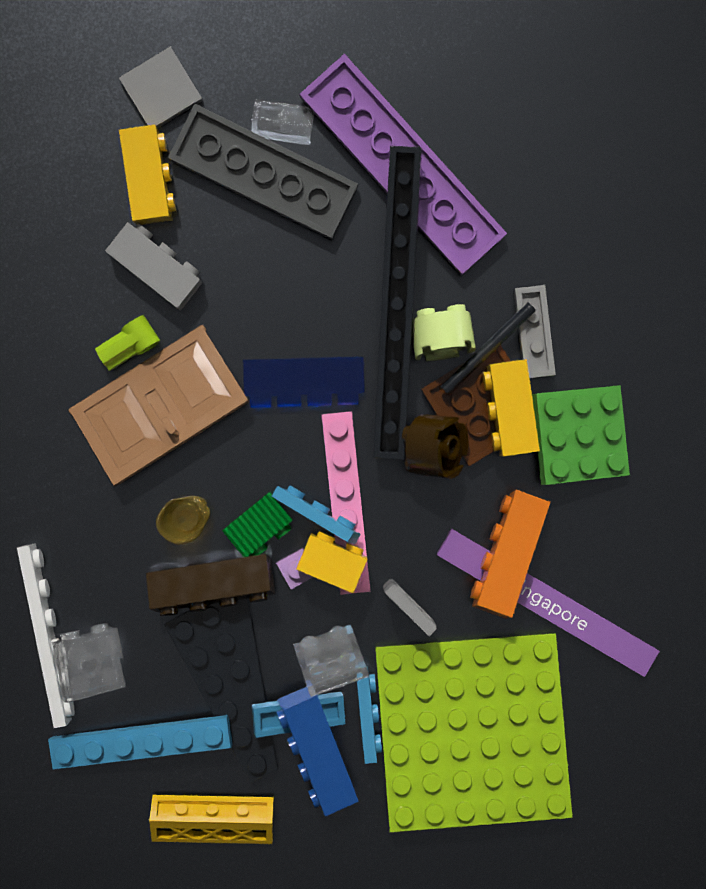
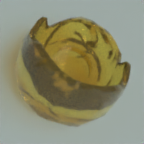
[156,496,210,545]

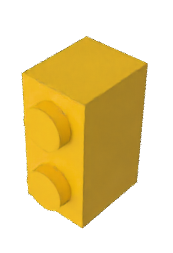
[296,531,368,593]

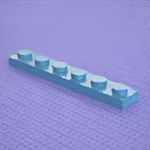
[48,715,233,769]

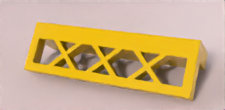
[149,795,274,844]

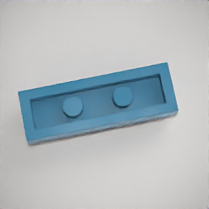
[272,485,361,544]
[356,666,382,764]
[252,691,345,738]

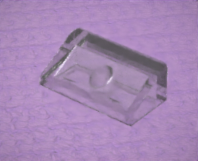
[251,99,315,145]

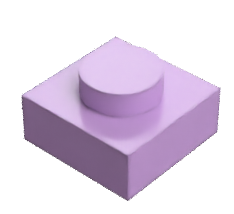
[276,548,313,589]

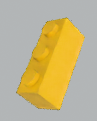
[119,125,176,225]
[483,359,540,456]

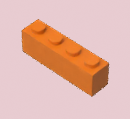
[470,489,550,619]

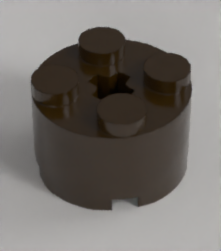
[402,414,469,479]

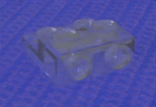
[52,623,126,703]
[294,624,369,697]

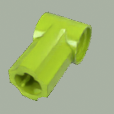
[95,315,160,371]

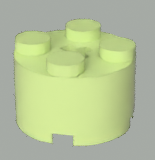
[412,304,476,361]

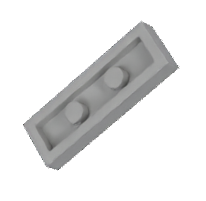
[514,285,556,378]

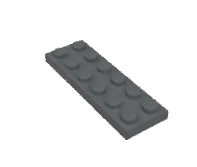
[168,103,358,240]

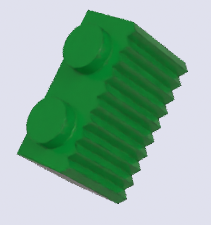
[222,491,293,557]

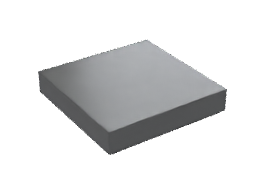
[119,46,203,128]
[383,579,437,636]

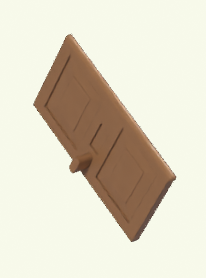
[68,325,249,487]

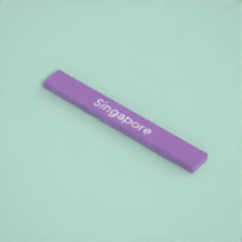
[436,529,660,677]

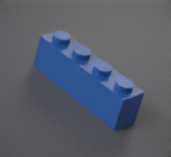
[276,685,359,816]

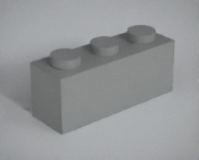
[105,222,203,311]

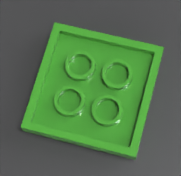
[532,385,630,485]

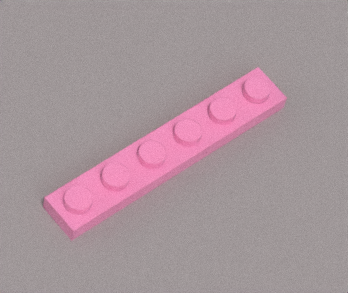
[322,411,371,595]

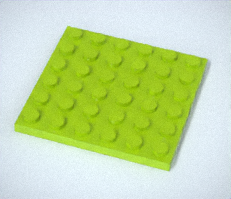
[375,633,573,832]

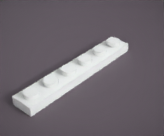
[17,543,75,728]

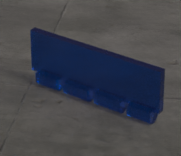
[243,357,364,408]

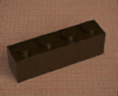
[146,554,276,616]

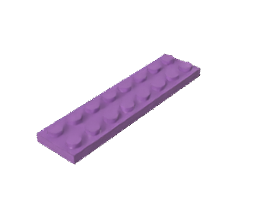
[299,54,507,276]

